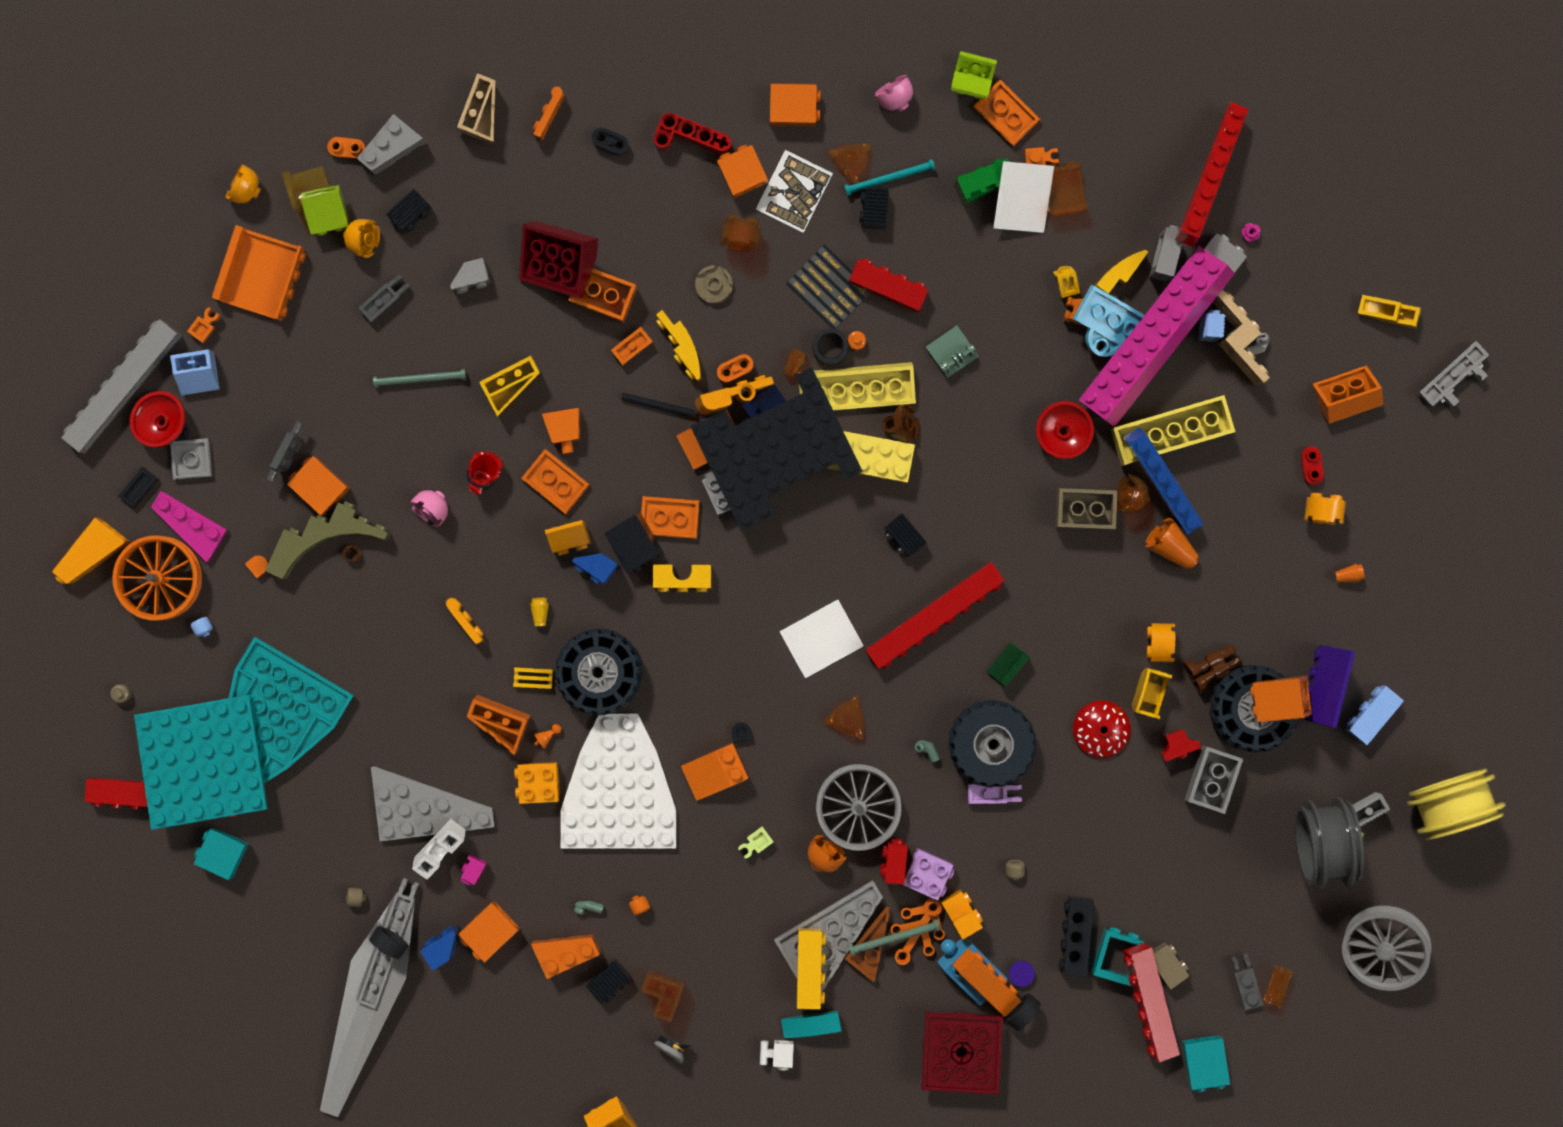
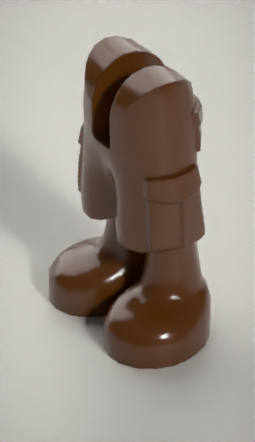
[1183,645,1243,694]

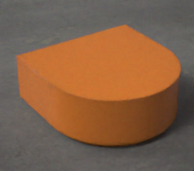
[245,556,269,579]

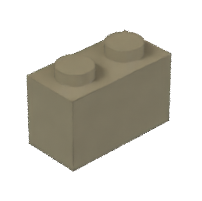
[1153,942,1190,990]

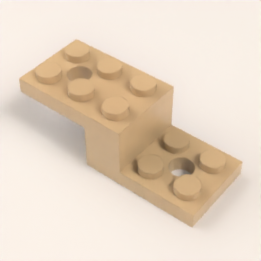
[1212,290,1270,386]

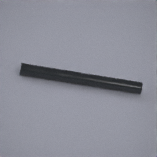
[621,393,697,418]

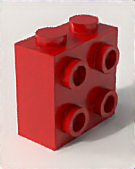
[880,837,908,885]

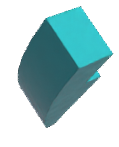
[781,1010,841,1038]

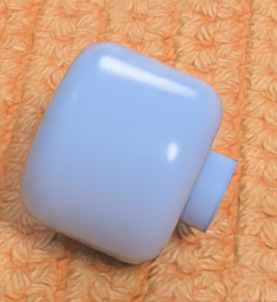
[191,617,213,638]

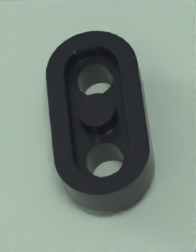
[592,128,629,155]

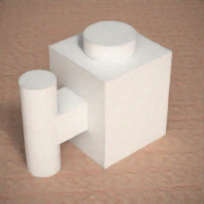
[760,1040,794,1070]

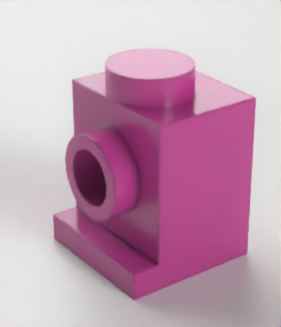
[460,853,488,885]

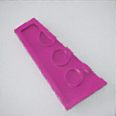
[151,491,228,563]

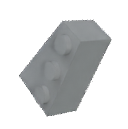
[357,114,426,175]

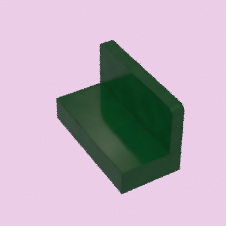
[987,643,1030,687]

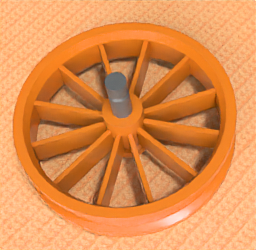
[113,536,202,620]

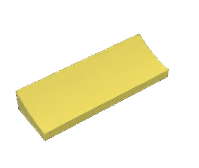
[798,362,916,410]

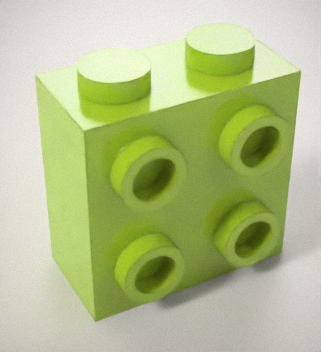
[301,185,349,236]

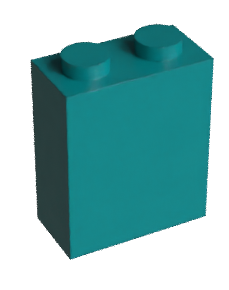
[1182,1035,1230,1092]

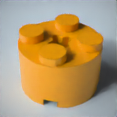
[1304,493,1346,525]
[1146,623,1175,662]

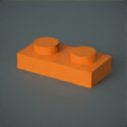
[611,327,653,365]

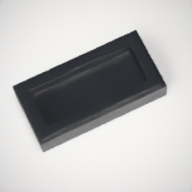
[118,467,159,509]

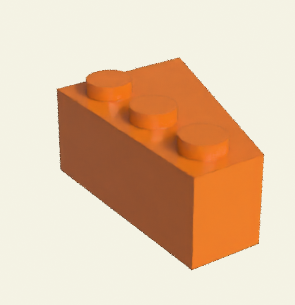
[531,934,601,979]

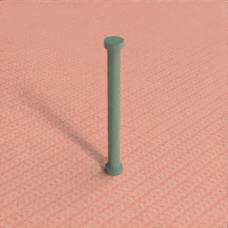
[373,369,467,388]
[848,919,940,956]

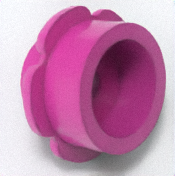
[1241,223,1260,242]

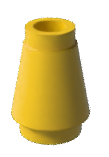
[530,598,549,626]

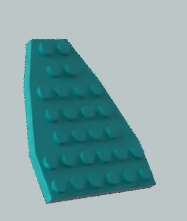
[228,637,355,784]

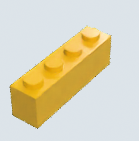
[797,928,826,1009]

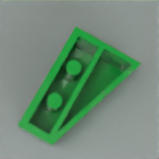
[954,158,1009,206]

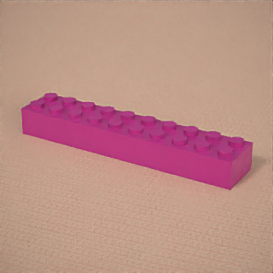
[1079,246,1235,427]

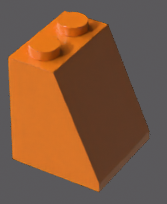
[1251,676,1312,722]

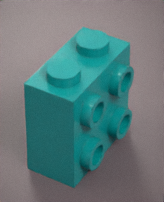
[194,827,249,880]

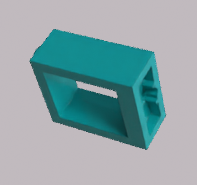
[1091,926,1144,986]

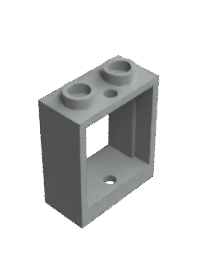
[1149,225,1182,282]

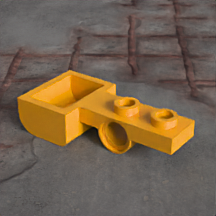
[695,375,774,415]

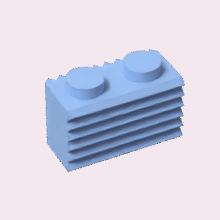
[1198,310,1225,342]

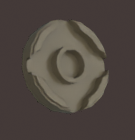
[695,265,733,304]

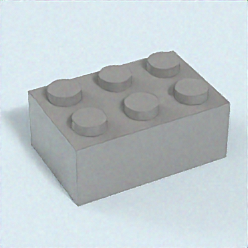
[1184,745,1243,814]

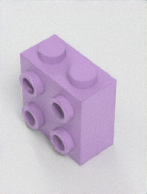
[904,848,955,900]

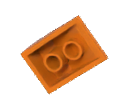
[681,742,749,801]

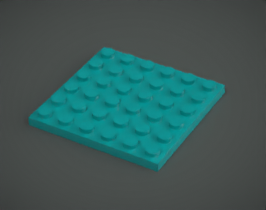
[134,695,268,830]

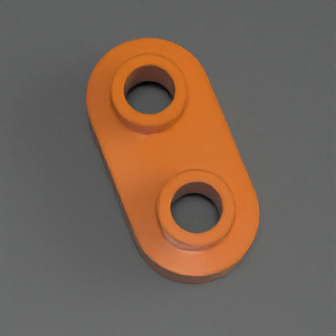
[327,137,366,159]
[717,354,753,383]

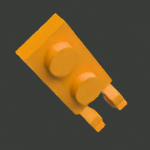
[446,598,484,644]

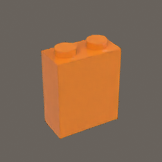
[770,84,820,127]
[287,456,350,516]
[458,901,520,963]

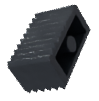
[859,187,889,230]
[386,189,432,233]
[884,513,927,558]
[586,959,631,1004]

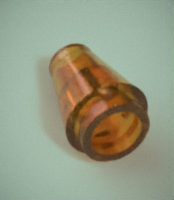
[783,348,807,377]

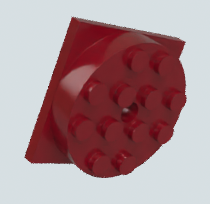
[921,1011,1003,1095]

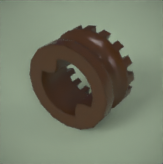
[343,545,362,562]

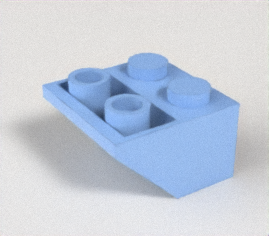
[170,349,220,396]

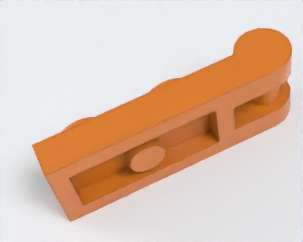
[533,87,564,141]

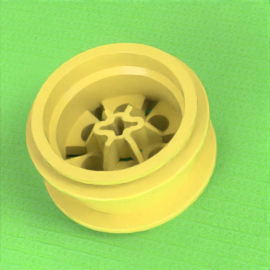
[1407,768,1506,840]

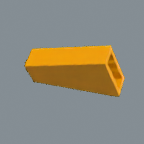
[52,517,130,585]

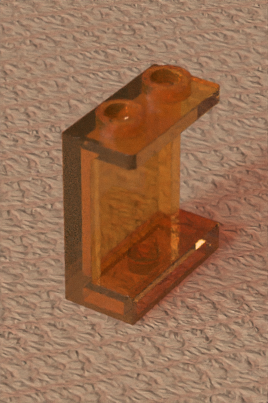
[1047,161,1088,218]

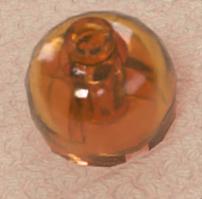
[1115,474,1150,514]

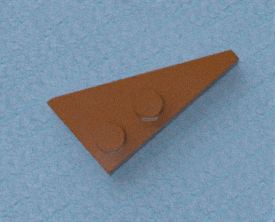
[845,905,890,982]

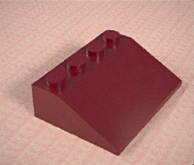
[519,221,599,298]

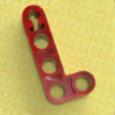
[654,113,732,155]

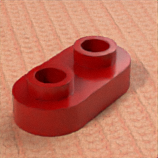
[1300,446,1324,485]

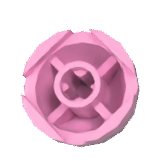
[874,75,913,111]
[409,490,449,527]

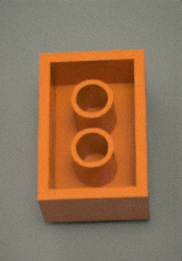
[569,268,637,323]

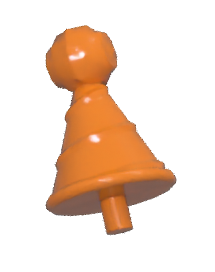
[534,724,562,749]

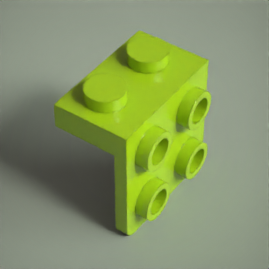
[951,51,997,99]

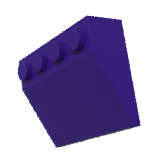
[1300,645,1355,728]

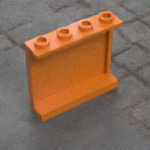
[212,225,306,321]

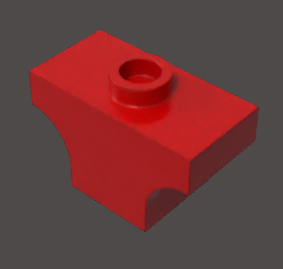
[1160,729,1202,762]

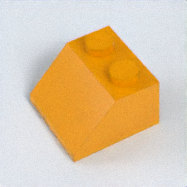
[545,520,591,556]
[584,1096,637,1127]

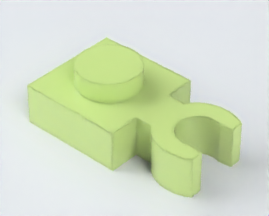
[738,826,774,859]

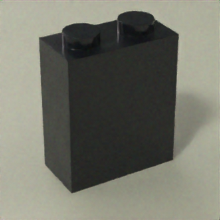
[604,513,664,574]

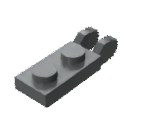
[358,275,411,323]
[1231,953,1263,1010]

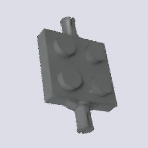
[266,421,304,482]

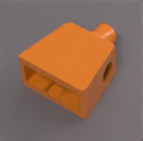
[542,408,580,454]

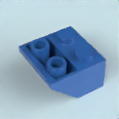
[572,553,620,585]
[420,925,461,971]

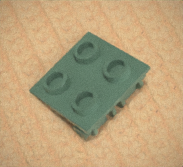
[926,325,979,378]

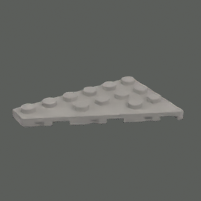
[371,766,495,841]
[774,880,883,992]

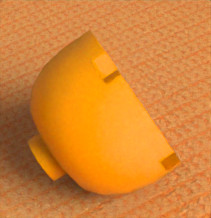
[225,164,261,204]
[343,219,380,258]

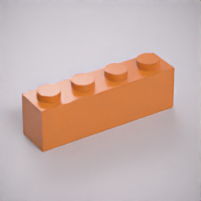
[952,948,1021,1017]

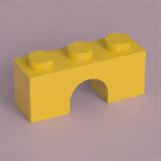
[653,565,712,592]

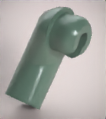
[914,740,940,763]
[574,901,603,915]

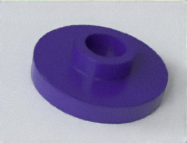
[1009,961,1035,987]

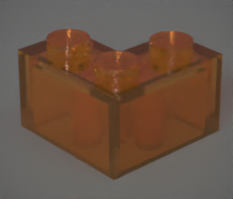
[641,970,685,1022]

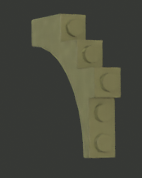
[265,501,391,579]

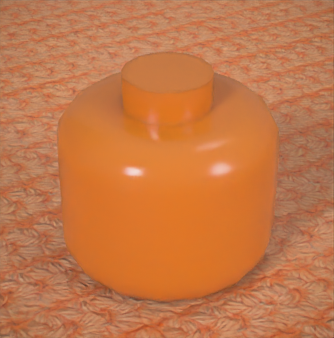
[847,331,866,351]
[629,895,650,916]

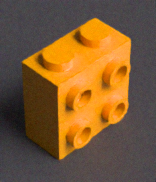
[514,762,560,804]

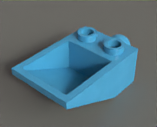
[937,937,1008,1006]

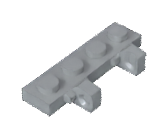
[1418,341,1489,408]

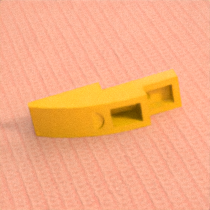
[656,310,701,381]

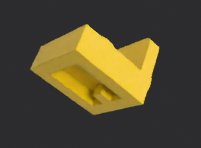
[1053,266,1080,298]

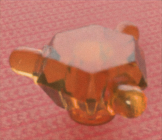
[829,143,871,184]
[823,695,864,739]

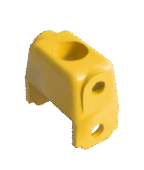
[1132,668,1172,719]

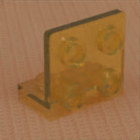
[282,166,329,214]

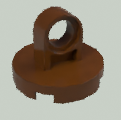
[882,404,919,443]

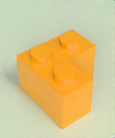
[941,890,983,939]

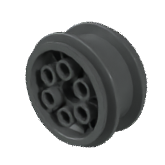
[1294,797,1364,890]

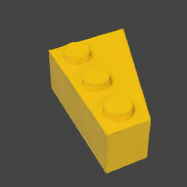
[479,355,540,416]

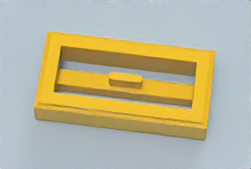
[513,667,553,689]

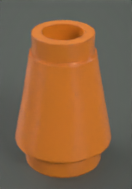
[1335,563,1365,583]

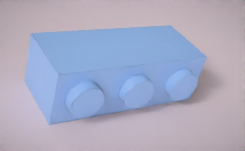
[1345,685,1404,745]

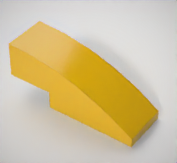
[1095,250,1148,294]
[1358,295,1421,329]

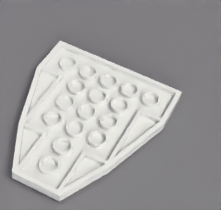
[561,713,676,848]

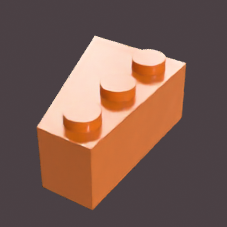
[467,695,531,755]

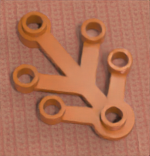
[890,898,945,965]

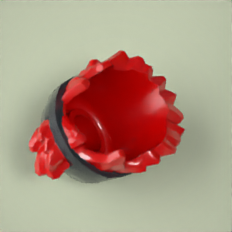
[466,451,503,496]

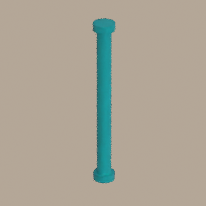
[844,159,935,196]

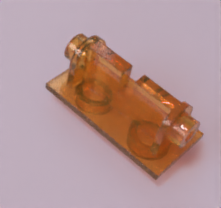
[1263,965,1293,1008]

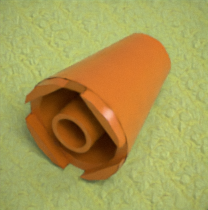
[1145,518,1198,569]

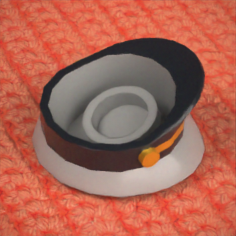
[654,1036,691,1064]

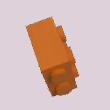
[717,144,768,199]

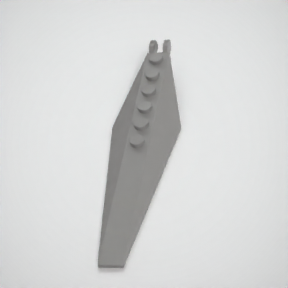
[320,878,419,1117]

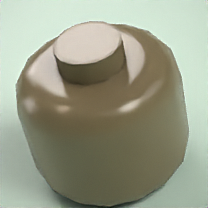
[110,684,132,703]
[1006,859,1025,880]
[346,887,366,907]

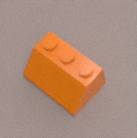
[1312,366,1383,424]

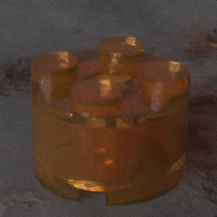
[720,215,761,252]

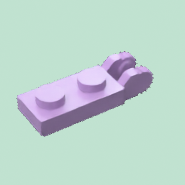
[968,784,1022,804]

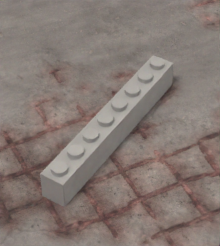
[61,319,182,454]

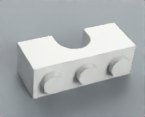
[412,819,466,880]

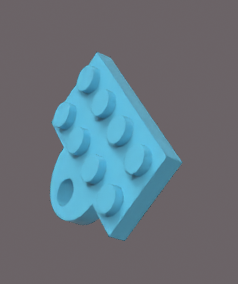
[1073,285,1145,357]

